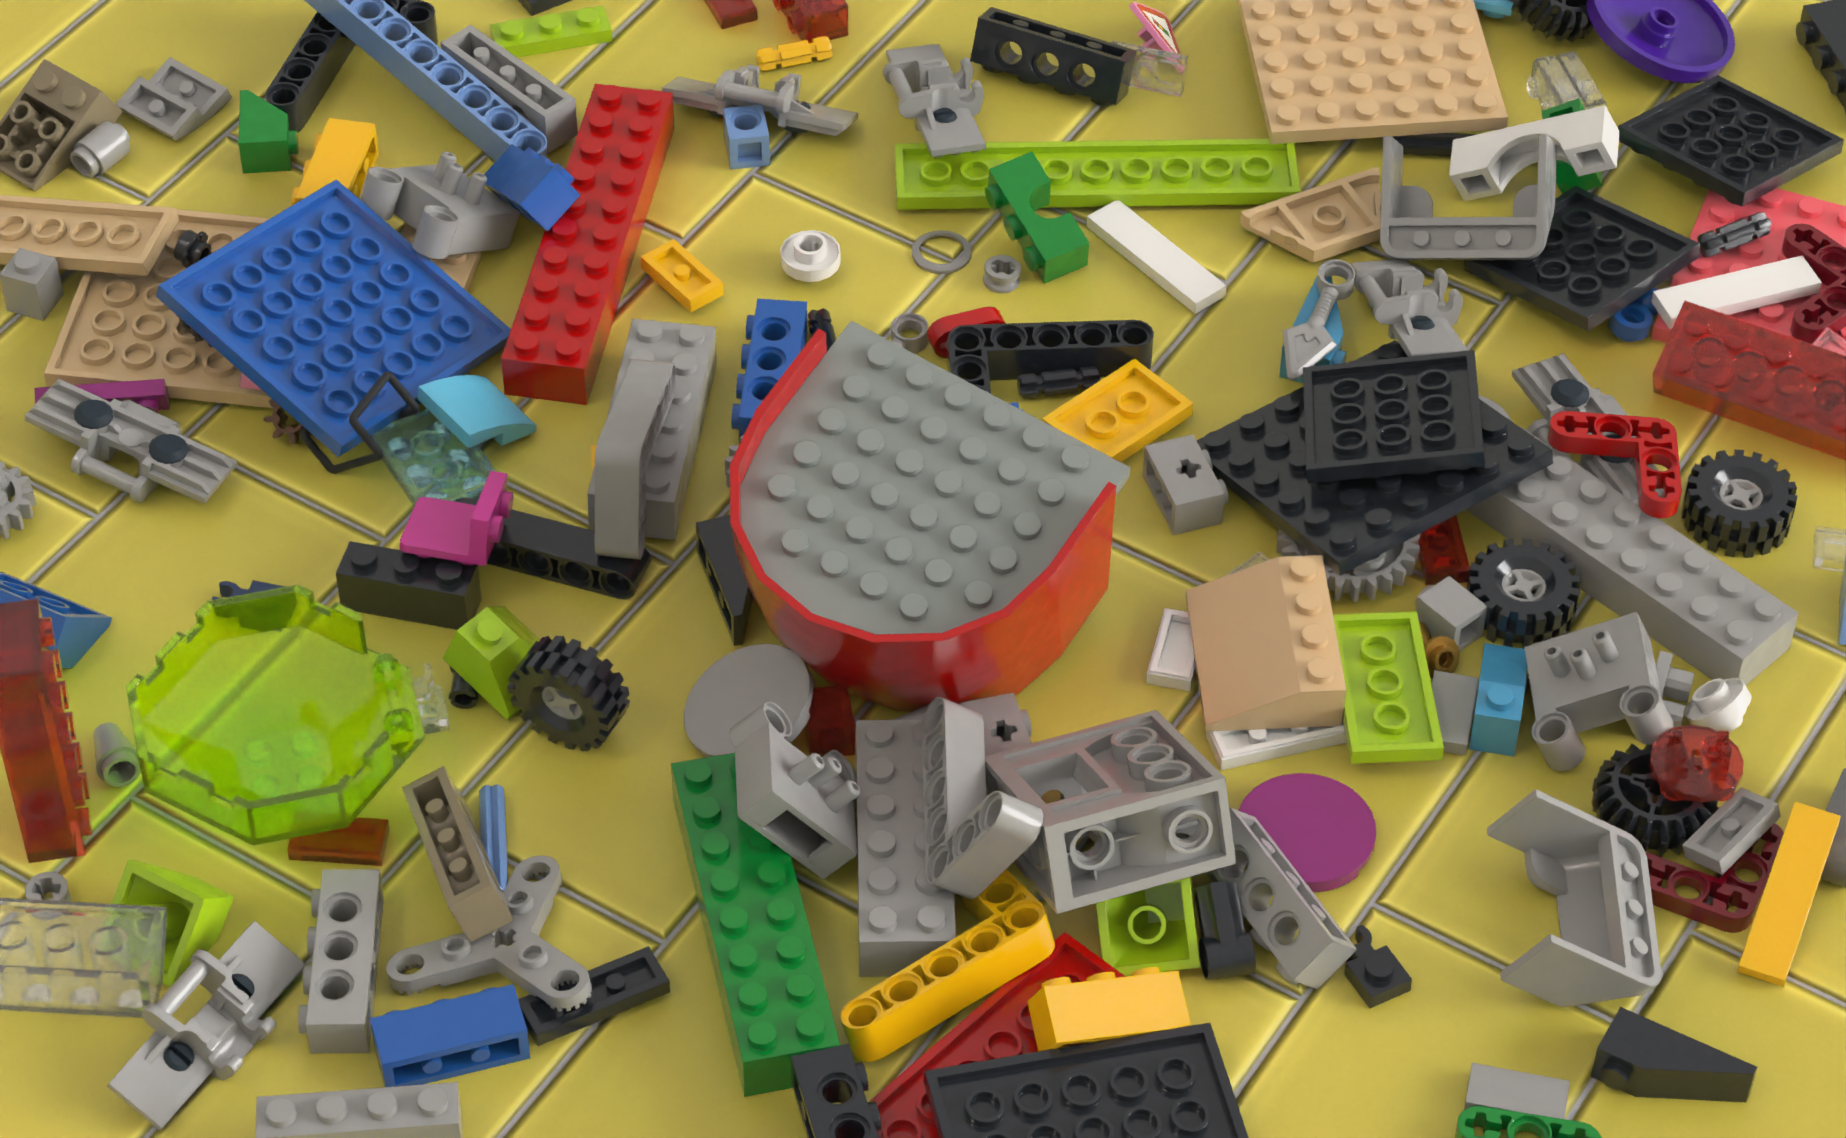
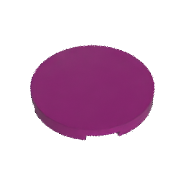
[1239,773,1376,892]

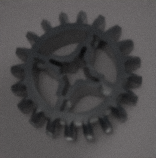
[1508,0,1594,42]
[1592,743,1719,857]

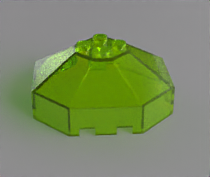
[126,585,425,846]

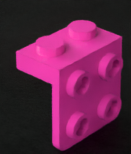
[400,471,514,566]

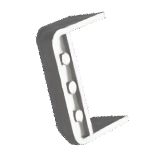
[1380,134,1557,261]
[1487,789,1662,1007]

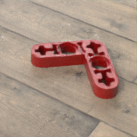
[1547,411,1682,519]

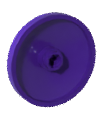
[1587,0,1735,83]

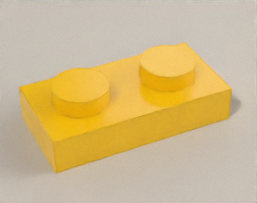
[641,239,724,313]

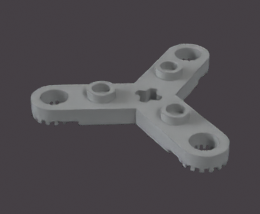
[386,856,592,1011]

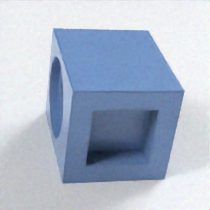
[723,104,770,170]

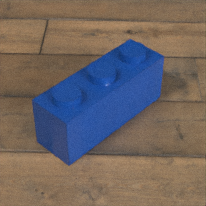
[484,144,580,231]
[370,984,530,1087]

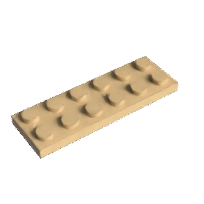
[0,195,179,276]

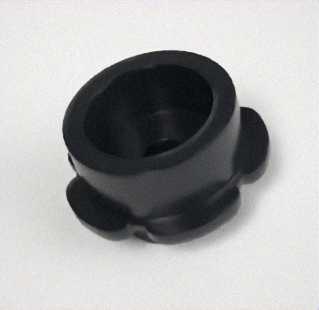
[174,230,212,268]

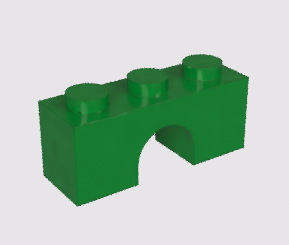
[985,151,1089,284]

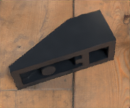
[696,515,754,646]
[1591,1007,1758,1103]

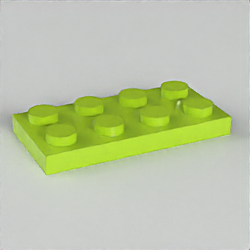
[1333,611,1444,764]

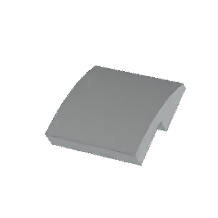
[115,57,232,140]

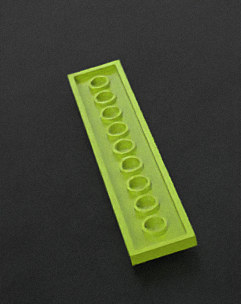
[895,138,1301,210]

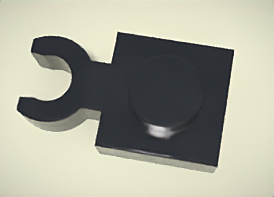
[1344,925,1412,1009]

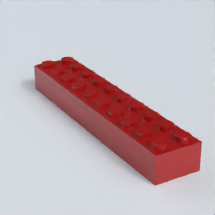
[501,84,674,405]

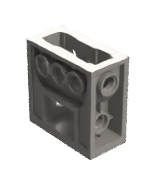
[985,710,1236,914]

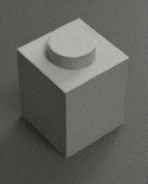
[0,248,64,321]
[1415,576,1487,652]

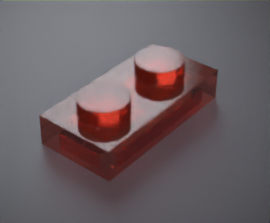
[1418,515,1470,585]

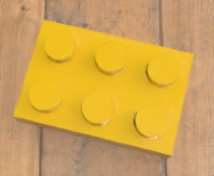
[1042,358,1194,462]

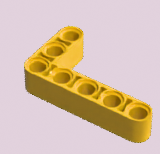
[840,869,1055,1062]

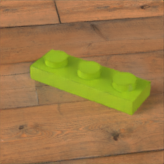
[490,6,612,58]

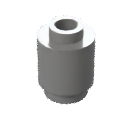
[70,121,130,178]

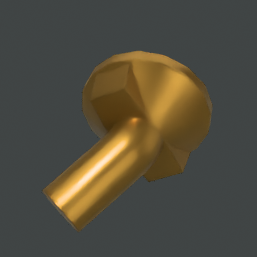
[1419,622,1460,679]

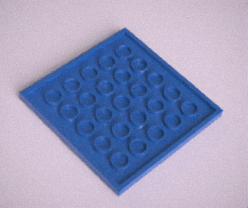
[156,179,511,457]

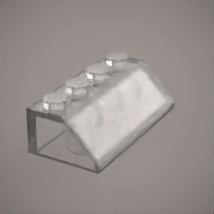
[0,898,167,1018]

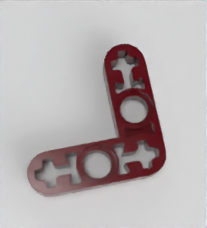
[1782,223,1846,345]
[1645,823,1784,933]

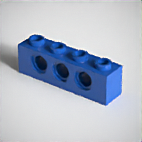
[731,298,808,444]

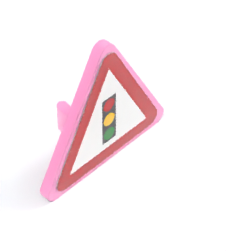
[1129,1,1186,72]

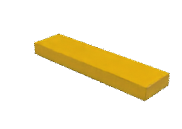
[1737,802,1841,987]

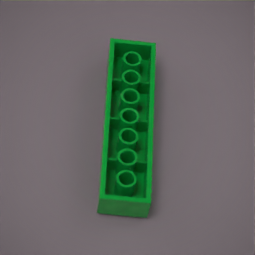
[671,753,840,1097]

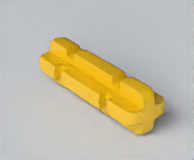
[756,36,832,72]

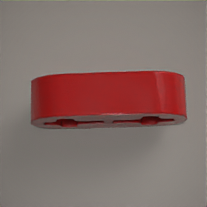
[927,306,1006,358]

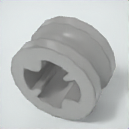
[983,255,1021,293]
[25,872,71,920]

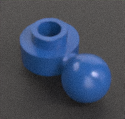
[1608,287,1658,342]

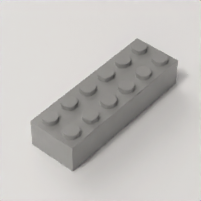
[587,319,717,540]
[856,720,956,977]

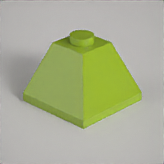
[442,606,540,720]
[95,860,234,987]
[1096,876,1201,976]

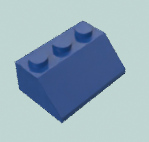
[0,572,112,674]

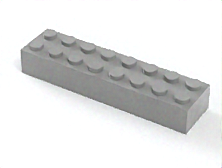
[1466,427,1799,686]

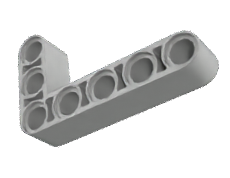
[594,359,676,560]
[922,697,1043,899]

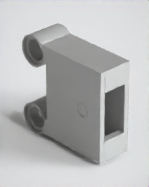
[359,151,520,259]
[1524,612,1673,771]
[729,701,860,879]

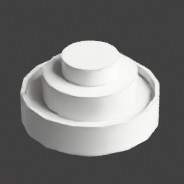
[780,230,841,282]
[1684,678,1752,734]

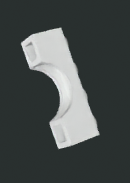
[1449,105,1619,202]

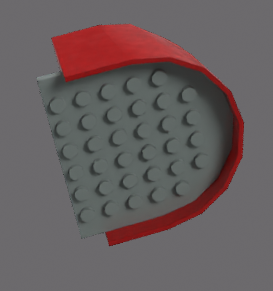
[730,321,1130,712]

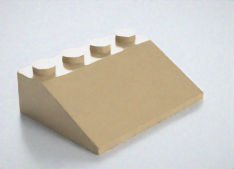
[1186,555,1346,732]

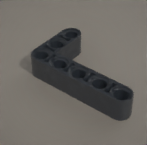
[265,0,438,133]
[947,320,1154,394]

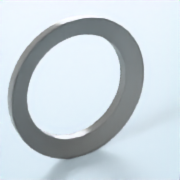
[912,230,971,274]

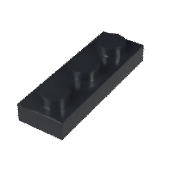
[518,946,670,1046]

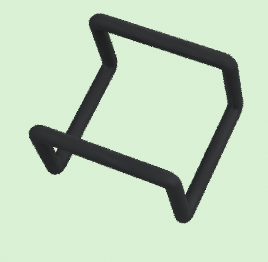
[300,372,419,474]

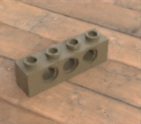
[402,766,514,942]

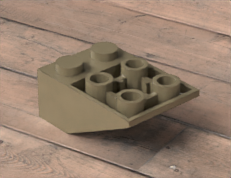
[0,59,123,191]

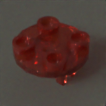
[1649,725,1744,802]

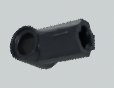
[1194,881,1256,980]

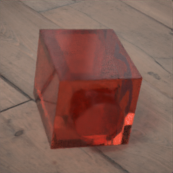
[804,685,855,757]

